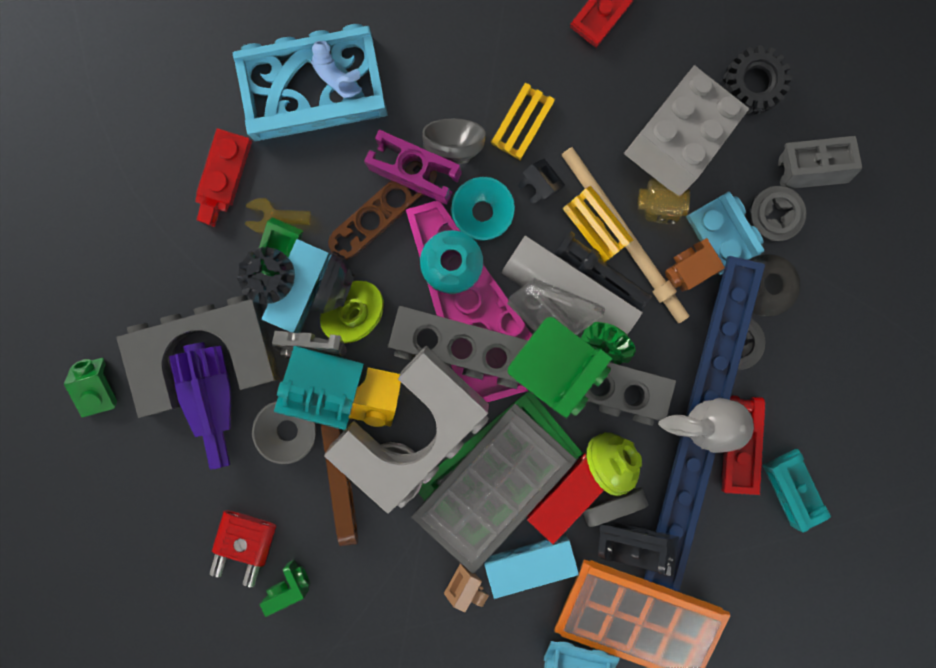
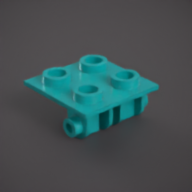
[274,346,364,430]

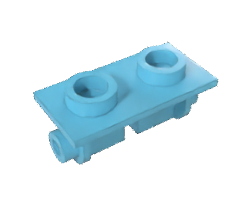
[543,641,619,668]

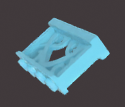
[232,24,388,141]

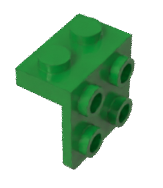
[507,317,613,418]

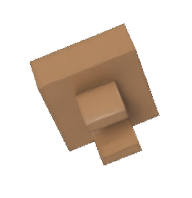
[444,563,489,612]

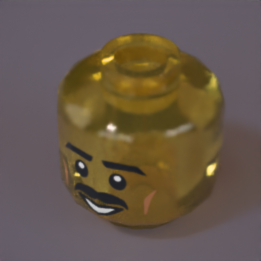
[638,178,690,224]

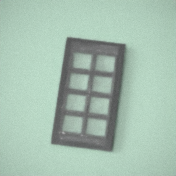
[411,403,577,574]

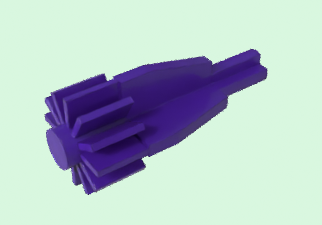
[169,342,231,470]

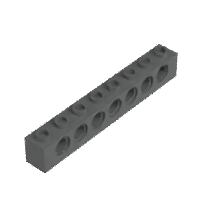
[388,306,676,426]

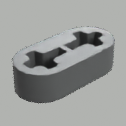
[582,487,649,527]

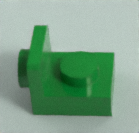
[259,560,310,617]

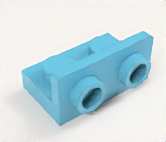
[686,191,764,275]

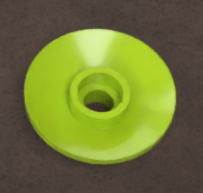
[320,281,384,343]

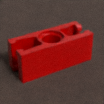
[526,453,604,544]

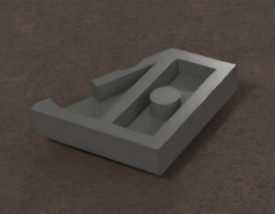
[272,331,347,359]

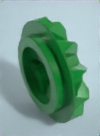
[581,322,636,365]

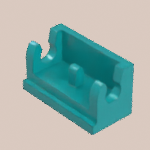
[762,449,831,533]

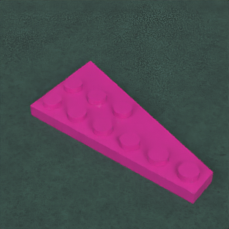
[406,201,532,402]

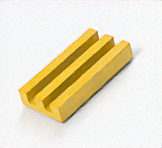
[491,82,555,161]
[562,186,633,262]

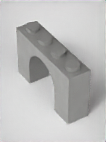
[324,346,489,514]

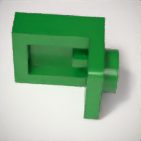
[259,217,303,276]
[64,358,117,417]

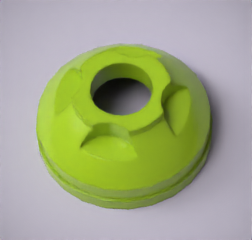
[587,432,642,496]

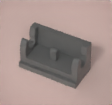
[778,136,862,189]

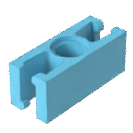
[262,239,332,333]
[484,534,579,599]

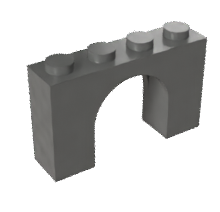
[116,295,281,418]

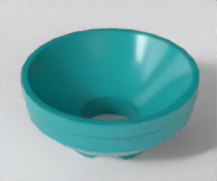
[451,177,515,241]
[420,230,483,294]

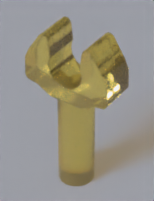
[245,198,311,234]

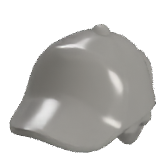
[658,398,754,453]

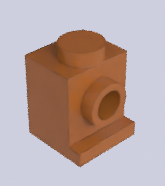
[665,238,725,292]

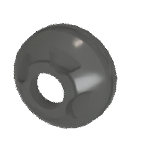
[422,118,486,164]
[252,401,316,464]

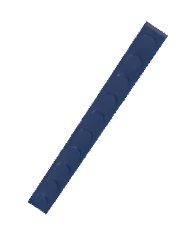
[642,256,765,596]

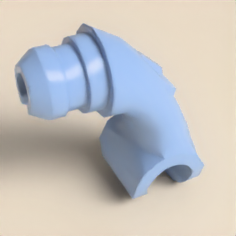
[311,41,362,98]

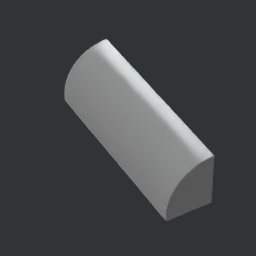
[501,236,642,335]

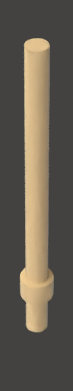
[562,147,690,324]

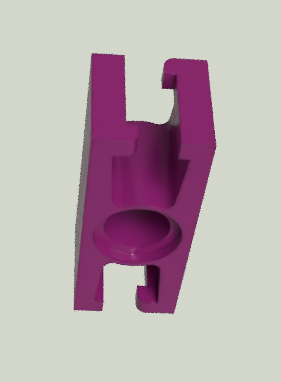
[364,130,462,205]

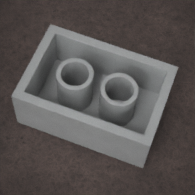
[624,65,749,197]

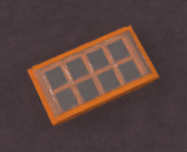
[554,560,730,668]

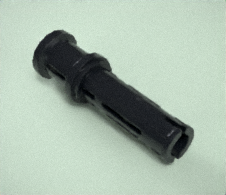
[554,231,652,311]

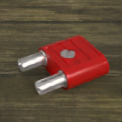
[209,510,276,587]

